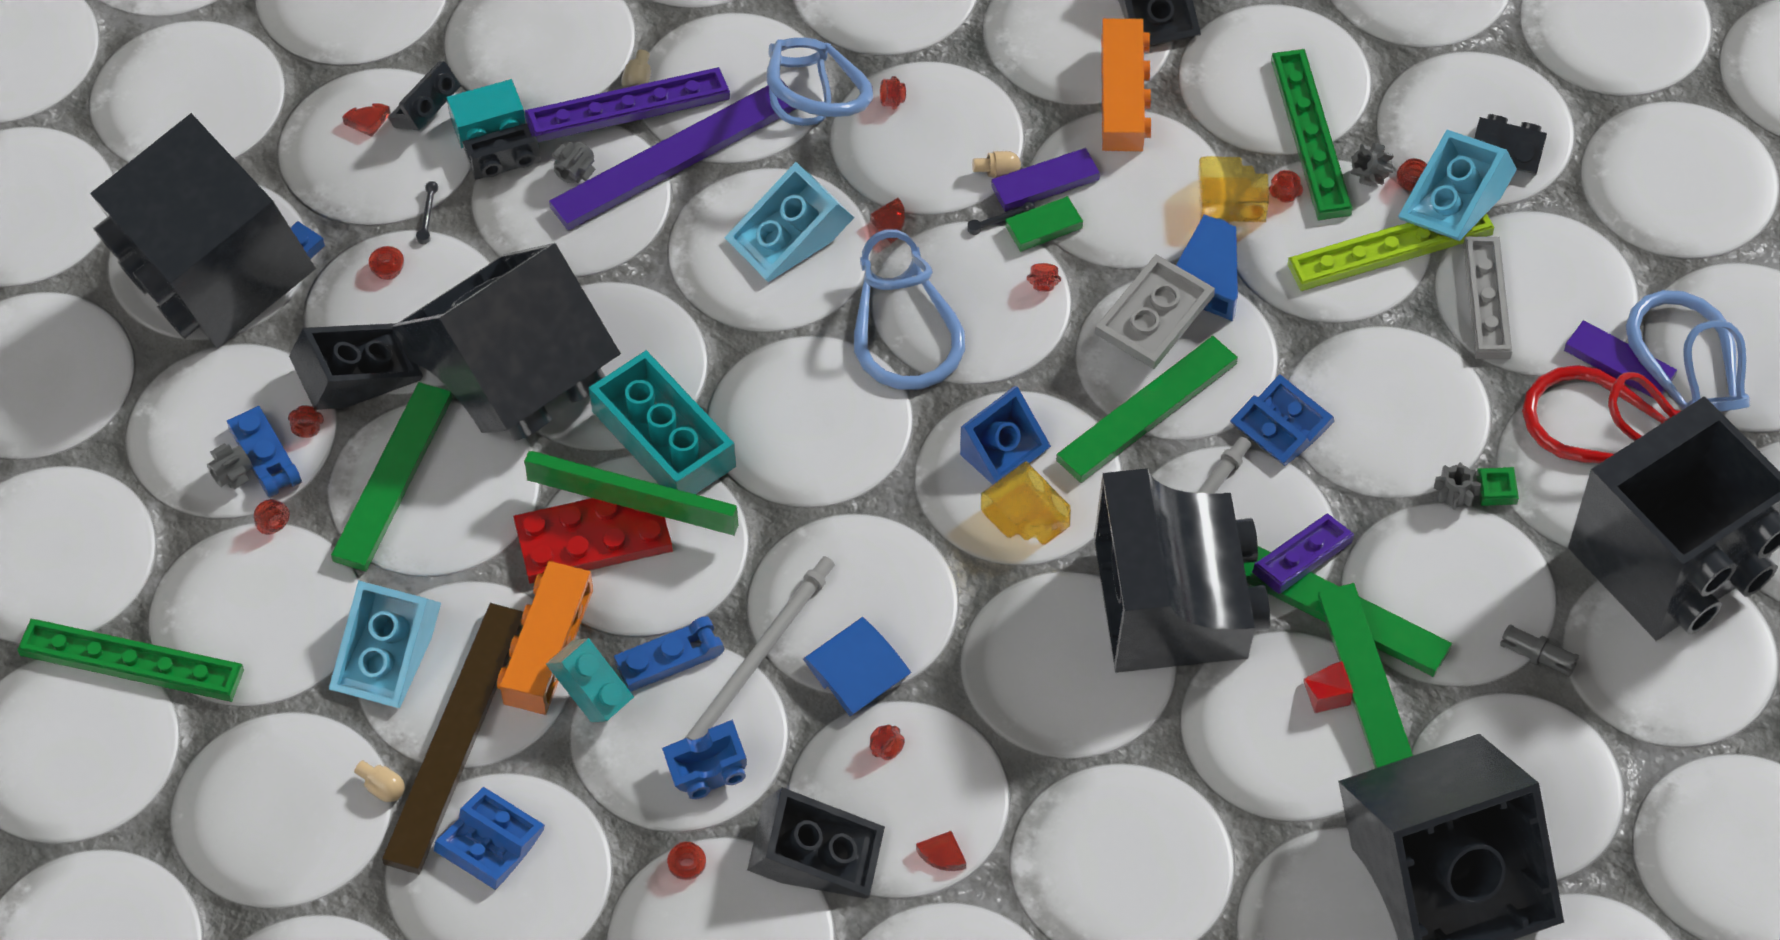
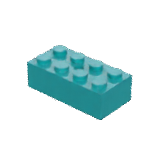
[589,350,736,494]

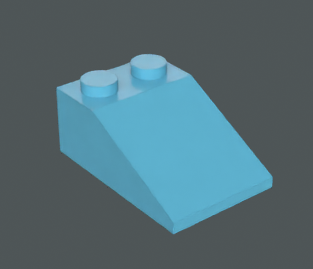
[1398,130,1517,241]
[724,162,855,282]
[329,580,441,708]

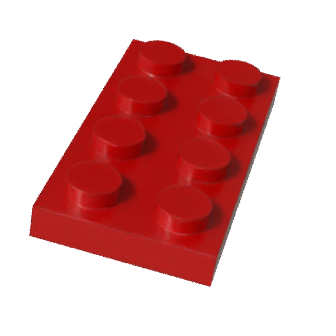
[513,498,673,584]

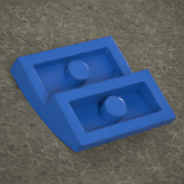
[1230,374,1335,466]
[803,617,912,717]
[434,787,545,890]

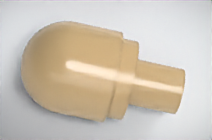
[972,151,1021,178]
[354,760,405,802]

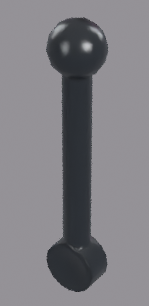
[416,181,438,244]
[967,202,1036,235]

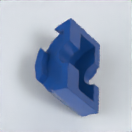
[662,719,747,800]

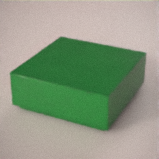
[1476,467,1519,506]

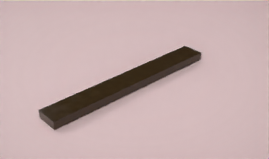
[382,603,523,875]

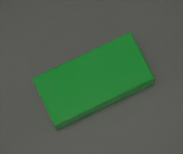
[1005,196,1083,252]

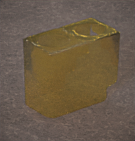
[1198,156,1269,222]
[981,461,1071,544]

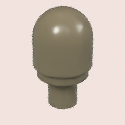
[621,49,651,88]

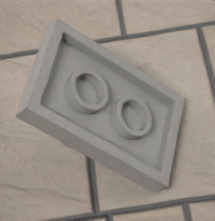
[1095,254,1215,369]

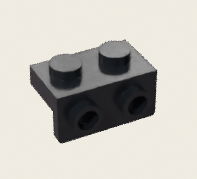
[387,61,461,131]
[1474,114,1547,175]
[462,123,541,180]

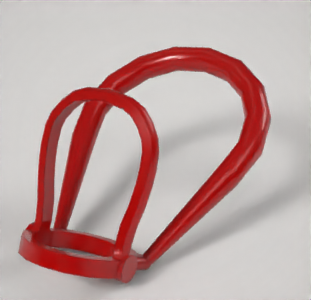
[1522,365,1681,464]

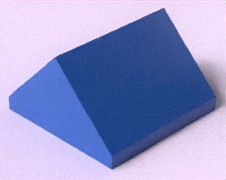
[960,386,1051,487]

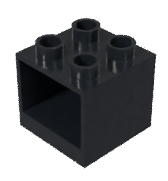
[90,113,316,349]
[1568,396,1780,641]

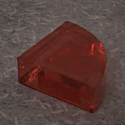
[342,103,391,137]
[870,198,905,243]
[916,831,966,871]

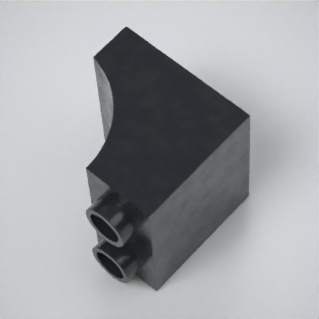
[392,243,621,441]
[1094,468,1270,673]
[1338,734,1564,940]

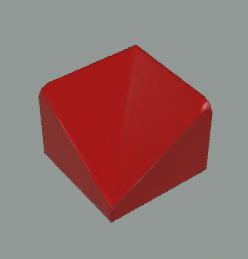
[1303,661,1353,713]

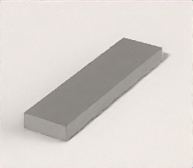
[1463,237,1512,359]

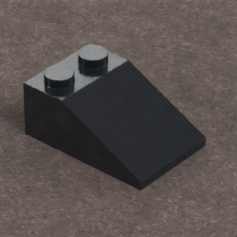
[1118,0,1201,47]
[289,323,423,410]
[747,787,885,899]

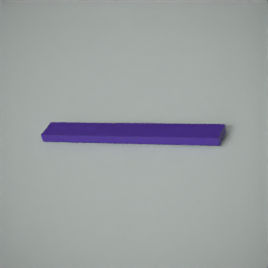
[549,78,796,231]

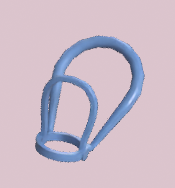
[767,37,873,126]
[854,230,965,390]
[1626,290,1750,411]

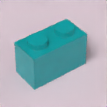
[446,79,526,148]
[546,638,634,722]

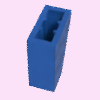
[1176,214,1238,321]

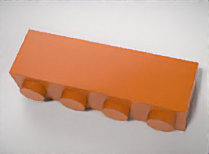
[1101,18,1151,152]
[497,561,593,715]

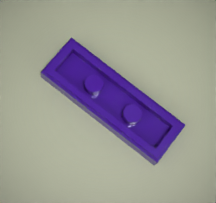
[991,147,1100,212]
[1564,320,1677,399]
[1252,513,1354,594]

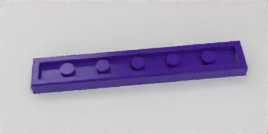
[525,67,730,143]

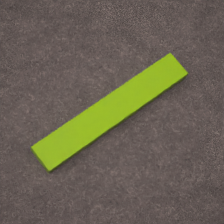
[1287,213,1495,291]

